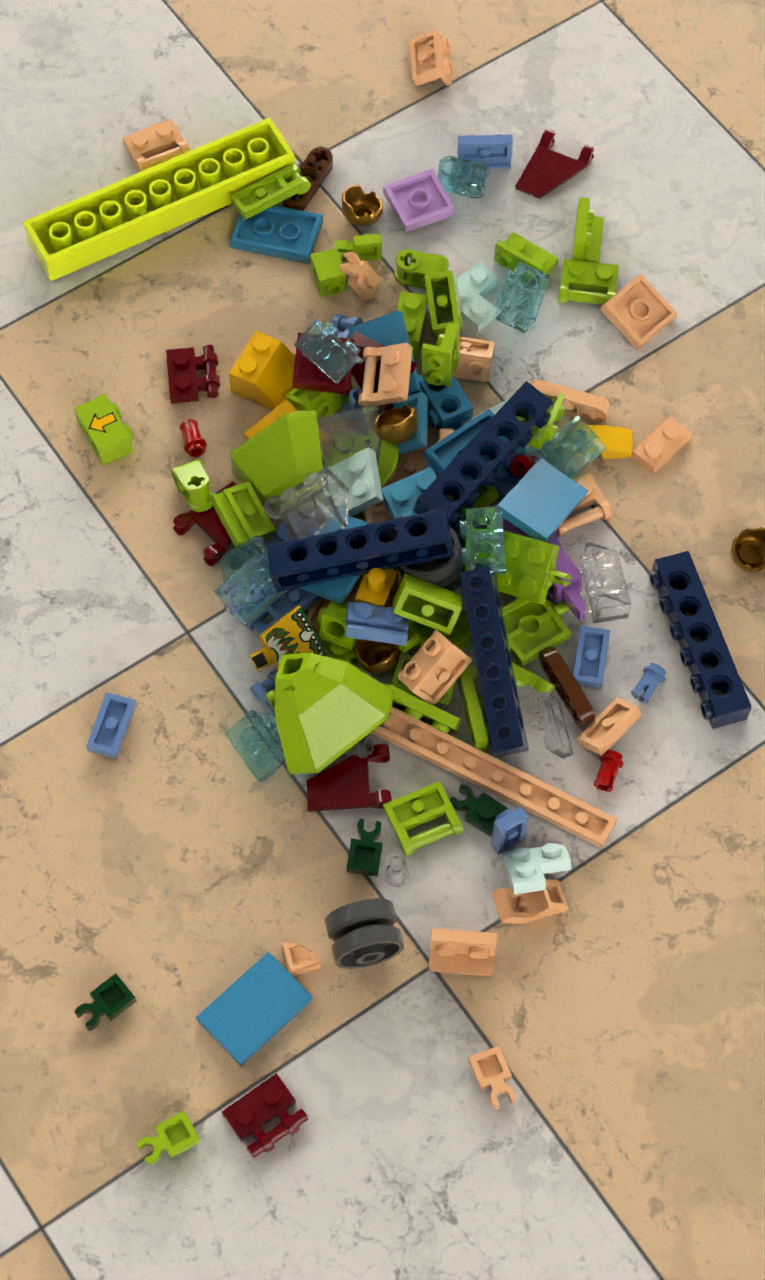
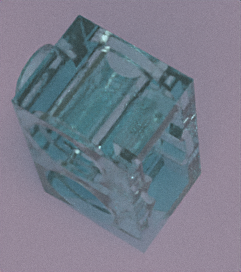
[495,262,550,333]
[460,506,507,574]

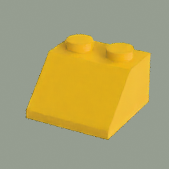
[229,331,295,410]

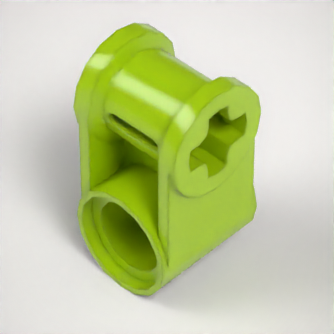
[394,249,449,289]
[171,459,213,512]

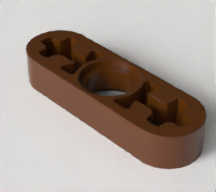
[283,147,333,211]
[539,647,595,727]

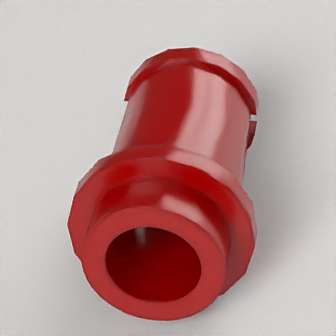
[179,419,207,457]
[510,455,538,478]
[593,750,624,792]

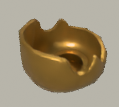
[342,185,383,226]
[374,404,418,444]
[730,527,765,573]
[354,639,402,674]

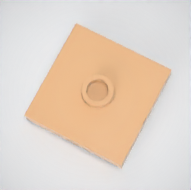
[600,273,678,350]

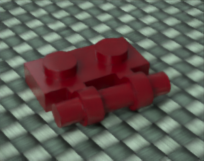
[166,344,220,403]
[222,1073,309,1159]

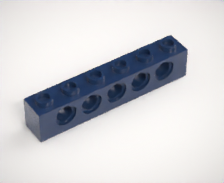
[413,381,554,528]
[267,509,455,592]
[649,551,752,729]
[460,566,529,757]

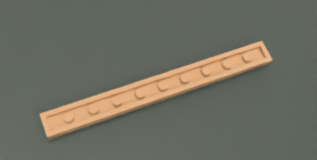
[371,706,617,849]

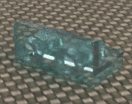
[294,319,364,384]
[534,415,606,478]
[214,552,286,626]
[225,710,286,782]

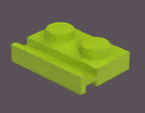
[210,481,276,549]

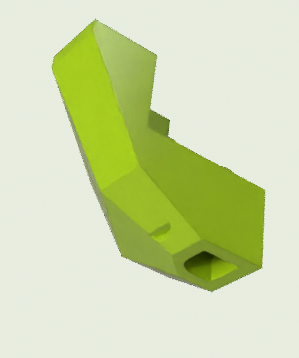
[230,410,327,519]
[275,653,394,774]

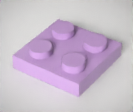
[383,169,455,233]

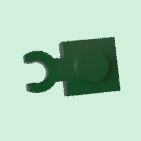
[450,784,509,837]
[346,819,383,877]
[75,973,136,1031]

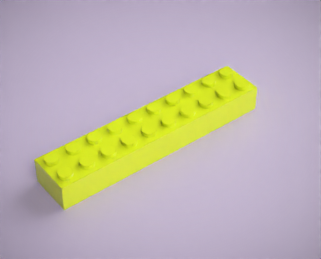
[23,117,295,282]

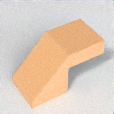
[492,879,569,924]

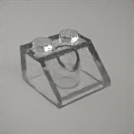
[317,404,382,471]
[279,467,349,541]

